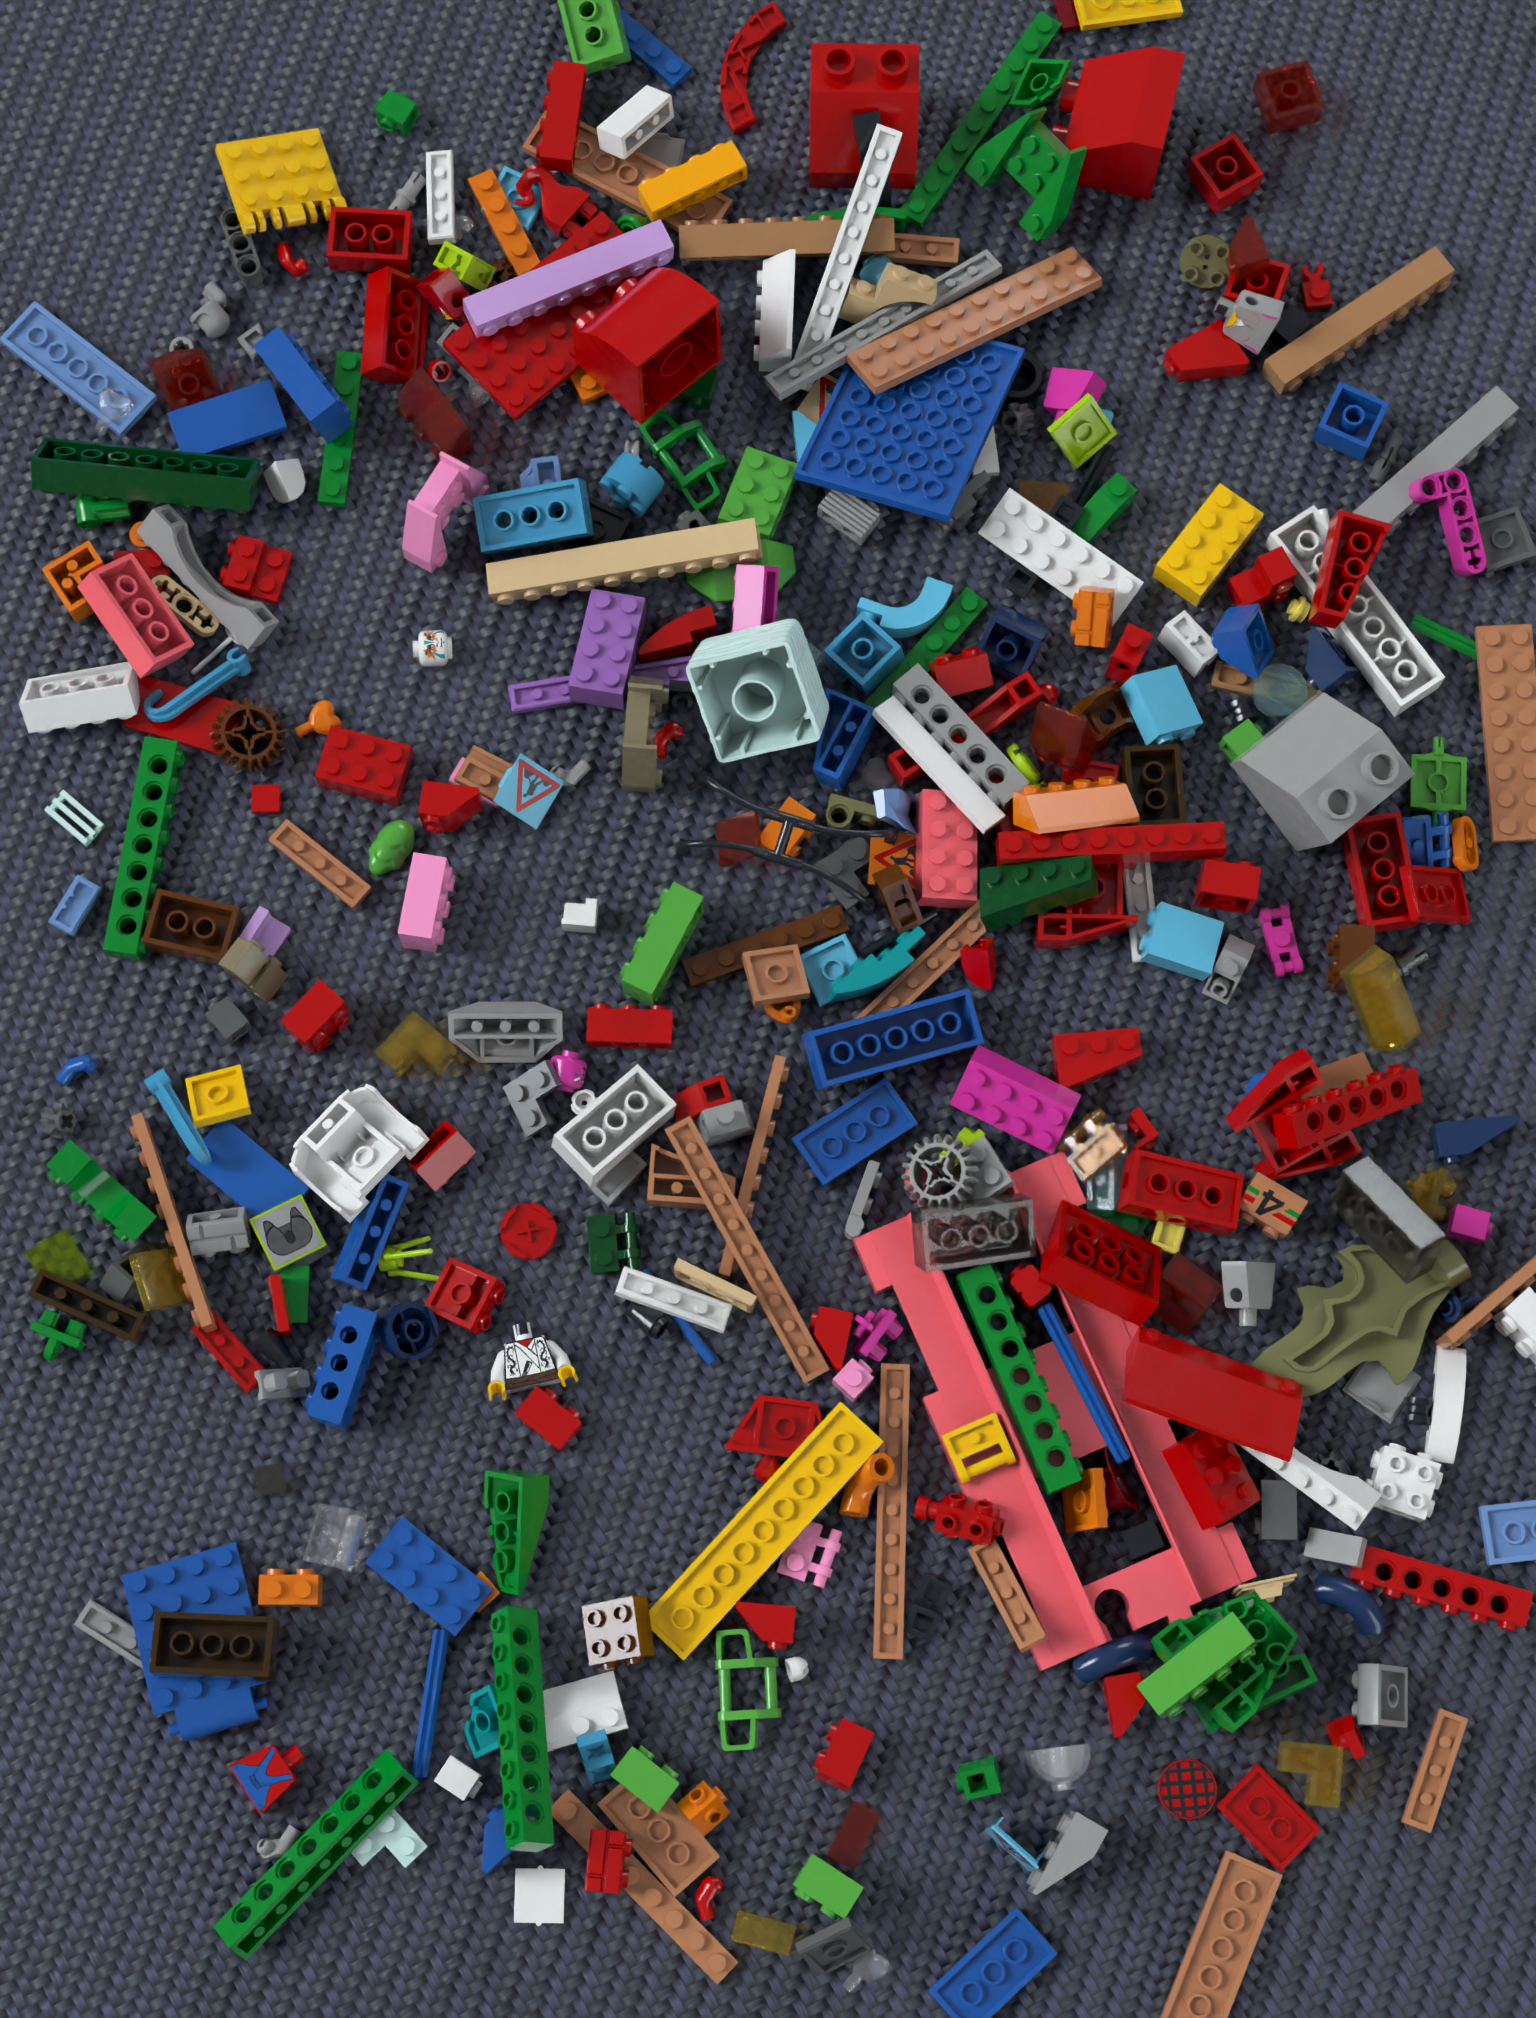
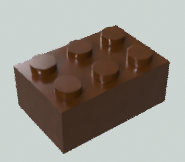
[142,888,244,967]

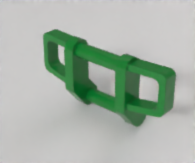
[639,410,729,512]

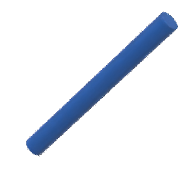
[642,1268,717,1366]

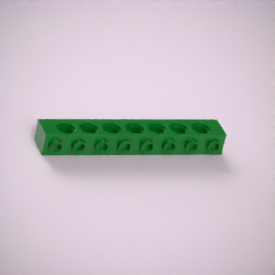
[103,736,185,961]
[956,1262,1084,1495]
[490,1605,554,1852]
[213,1749,419,1961]

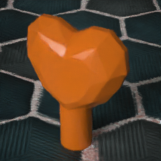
[295,700,342,738]

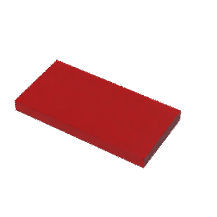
[123,676,243,758]

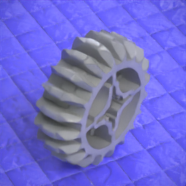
[901,1134,980,1213]

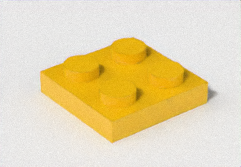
[185,1064,252,1129]

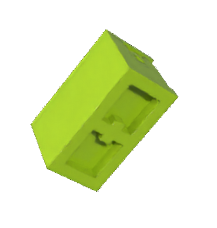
[433,240,497,291]

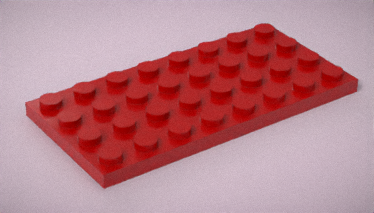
[443,211,658,422]

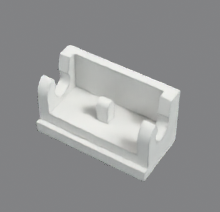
[1157,610,1218,678]

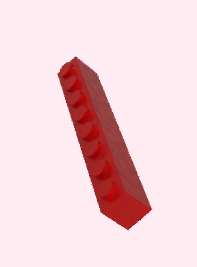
[996,821,1227,866]

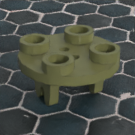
[1180,235,1233,288]

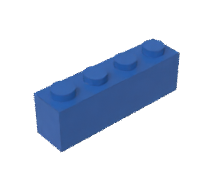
[330,1174,410,1291]

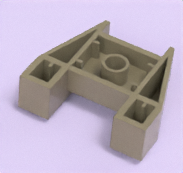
[622,676,669,793]

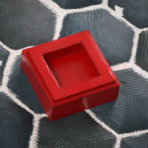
[251,784,281,814]

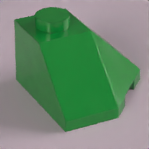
[1009,58,1073,108]

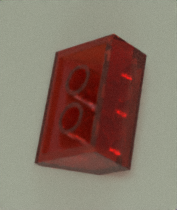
[397,366,473,462]

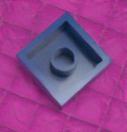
[1313,381,1389,461]

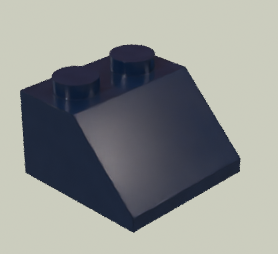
[978,604,1050,681]

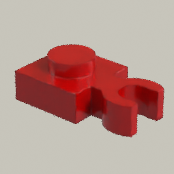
[1301,263,1333,311]

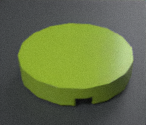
[1006,743,1046,788]

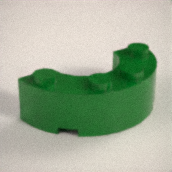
[46,1140,157,1243]

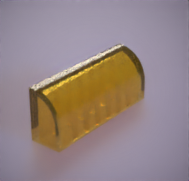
[1340,944,1422,1051]

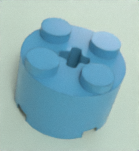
[599,452,665,516]

